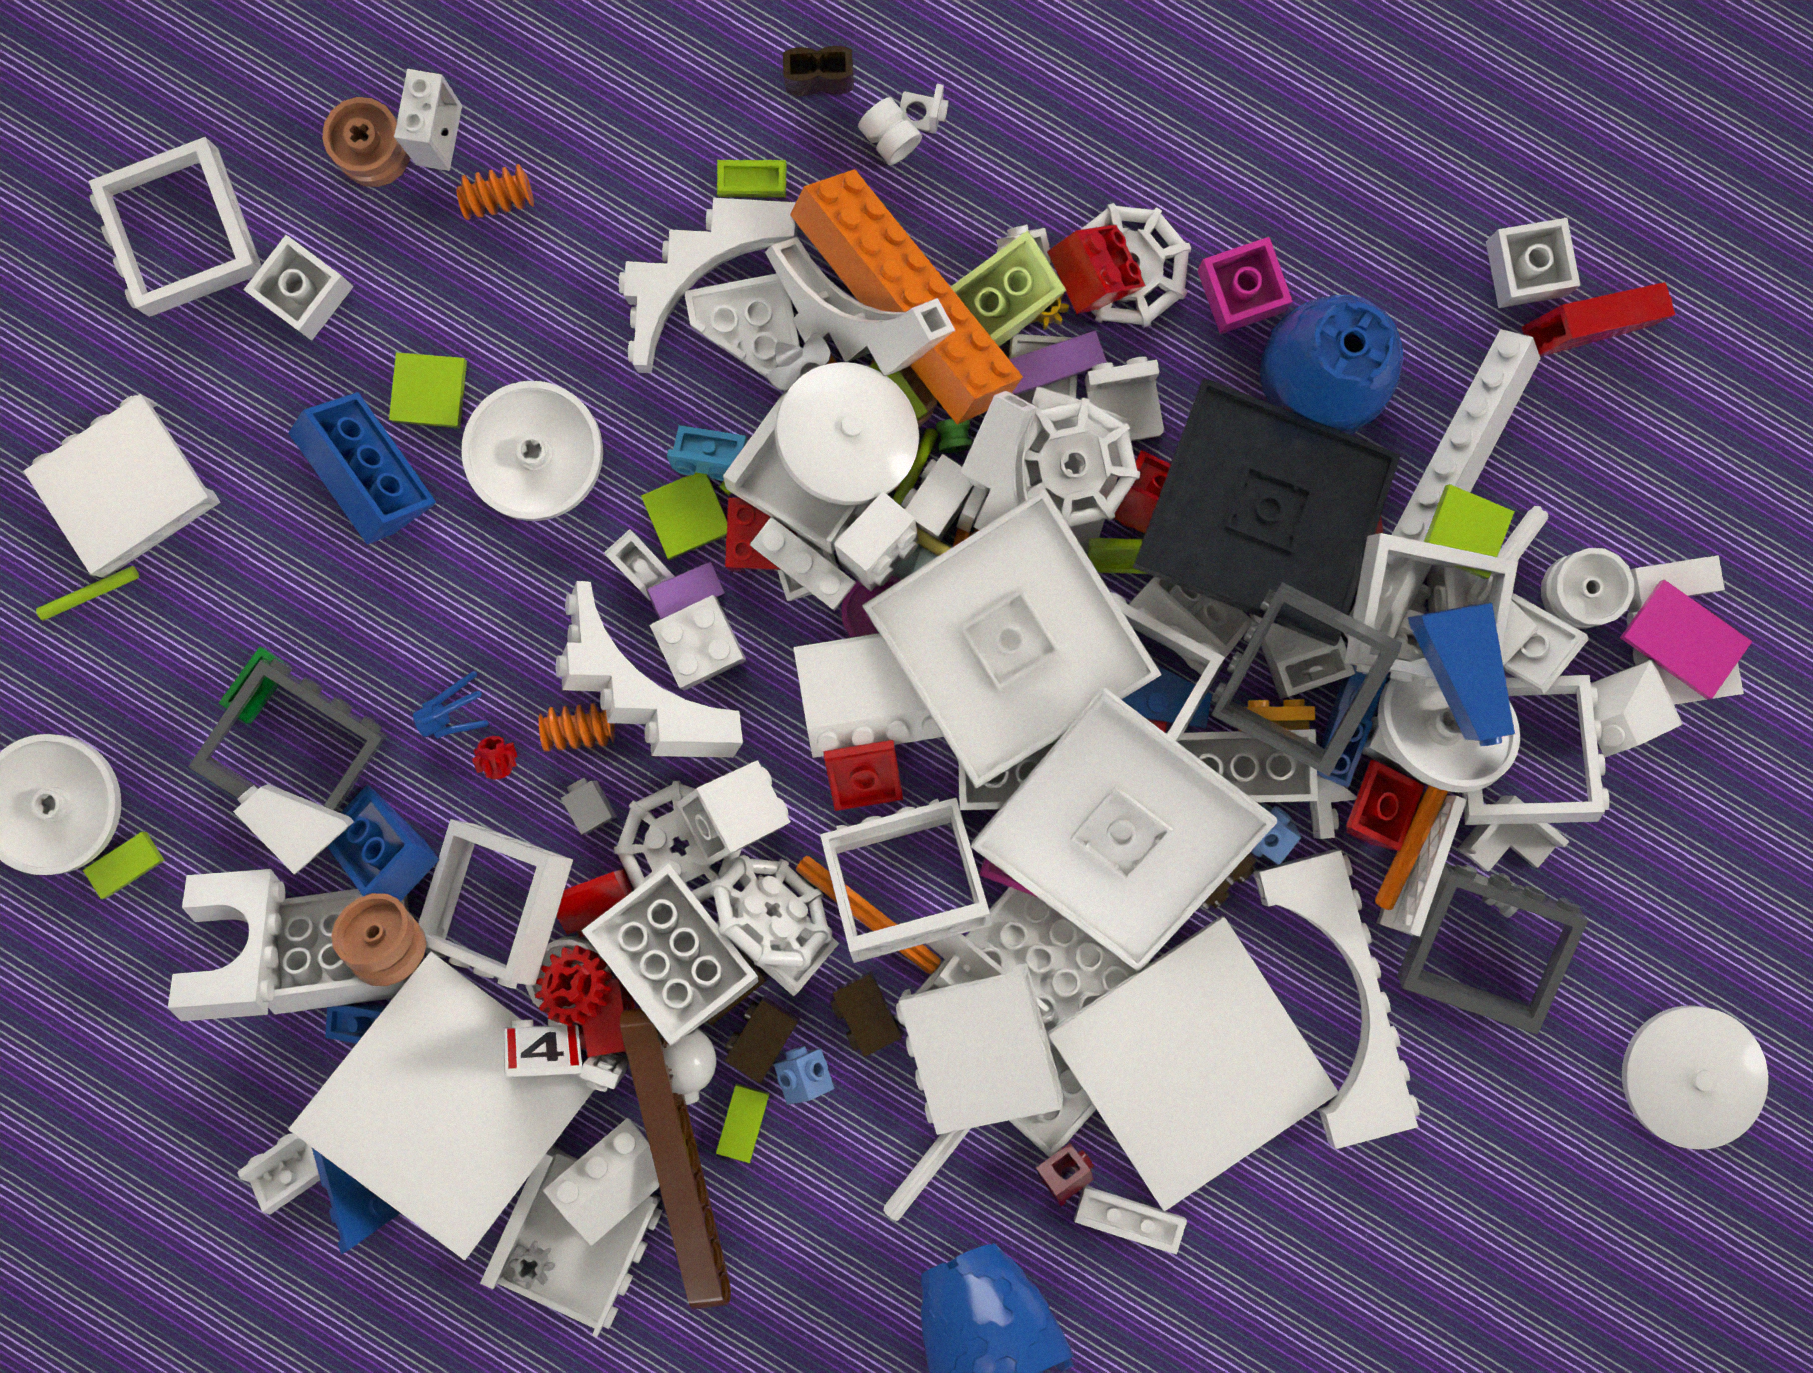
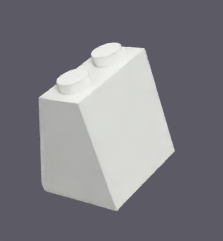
[676,760,790,866]

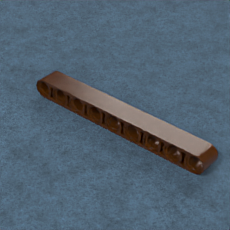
[620,1008,731,1310]

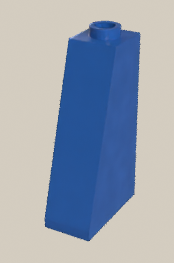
[1408,603,1515,746]

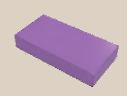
[646,562,725,620]

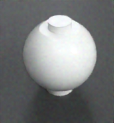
[663,1029,716,1105]

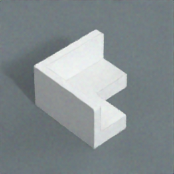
[1458,796,1569,872]

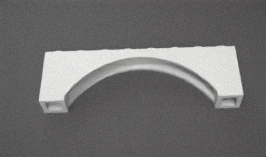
[1253,849,1420,1149]

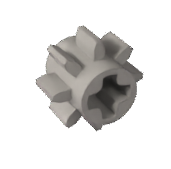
[508,1241,555,1289]

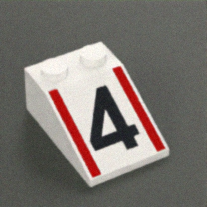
[504,1019,582,1077]

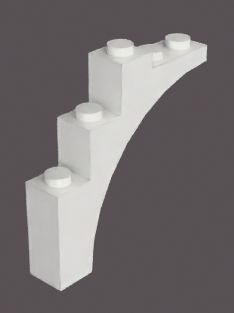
[619,198,798,373]
[765,237,955,377]
[960,391,1037,530]
[556,581,743,757]

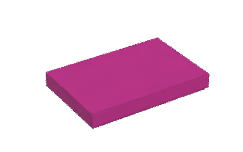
[1620,580,1752,699]

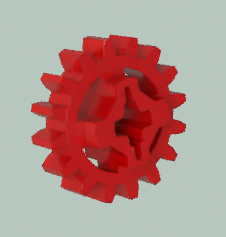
[534,945,612,1027]

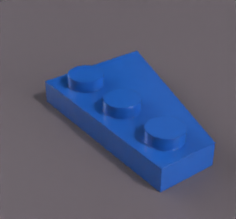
[1121,665,1212,729]
[311,1147,400,1255]

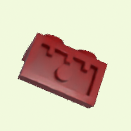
[725,497,797,573]

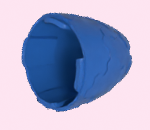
[1260,295,1403,435]
[921,1243,1075,1373]

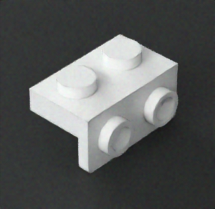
[237,1133,320,1215]

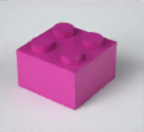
[1197,237,1293,334]

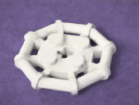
[1074,203,1191,328]
[1024,398,1141,527]
[614,781,742,902]
[710,855,832,970]

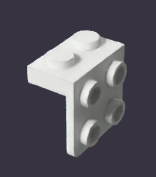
[1084,357,1164,441]

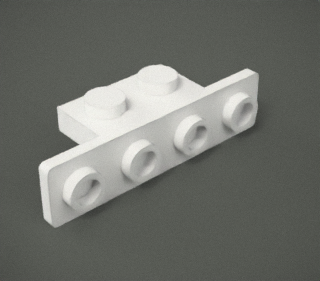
[926,934,1049,1017]

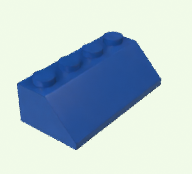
[288,392,436,545]

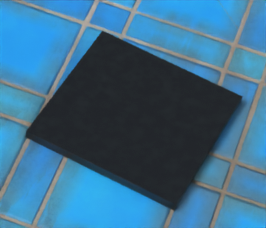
[1133,377,1401,646]

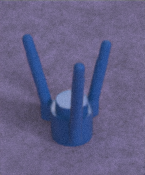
[413,671,489,739]

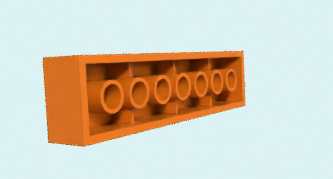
[790,169,1023,425]

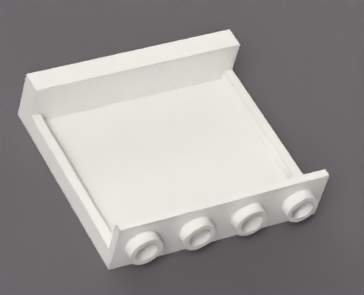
[723,391,872,555]
[23,394,220,578]
[896,963,1064,1135]
[480,1147,662,1337]

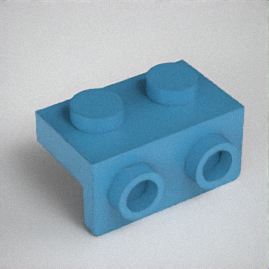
[667,425,748,481]

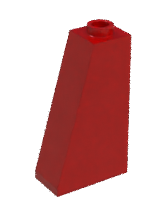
[1522,282,1676,357]

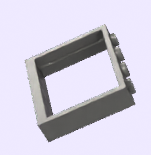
[1211,582,1402,776]
[188,658,387,811]
[1397,863,1588,1035]

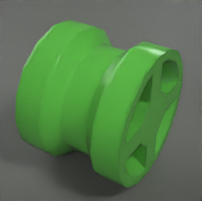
[936,419,973,453]

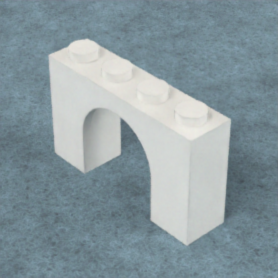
[1627,555,1744,705]
[168,869,285,1021]

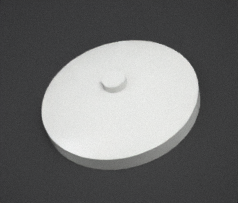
[775,362,919,505]
[461,381,603,521]
[1378,658,1520,792]
[0,734,121,875]
[1622,1006,1768,1149]

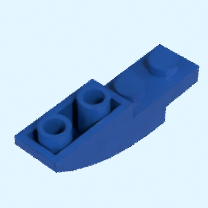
[1317,653,1389,788]

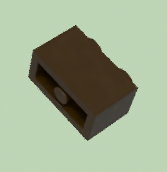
[830,971,902,1057]
[724,996,800,1083]

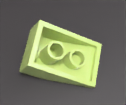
[951,231,1067,346]

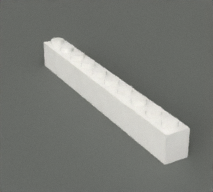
[1343,329,1540,655]

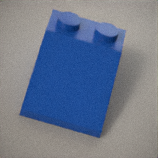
[327,785,440,902]

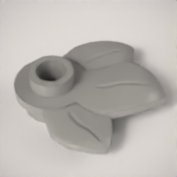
[766,333,831,391]

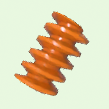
[457,164,534,220]
[539,703,615,752]

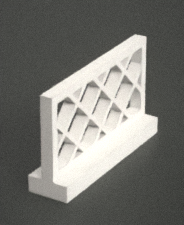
[1377,792,1467,937]

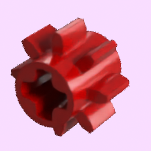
[472,736,518,780]

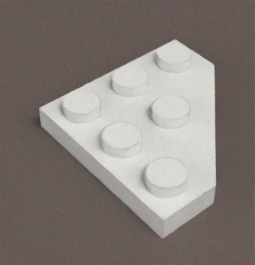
[684,273,800,378]

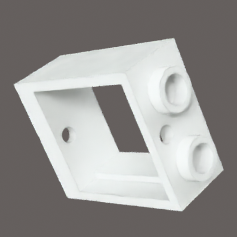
[394,69,462,171]

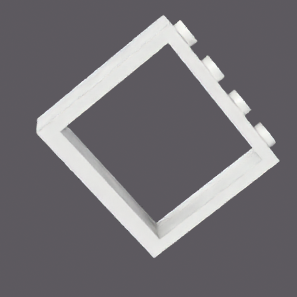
[89,137,262,317]
[1344,533,1518,689]
[1110,592,1225,743]
[1462,675,1609,825]
[820,798,992,963]
[418,819,573,989]

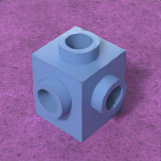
[1251,803,1301,865]
[774,1046,834,1105]

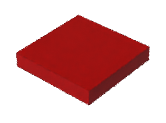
[823,740,903,811]

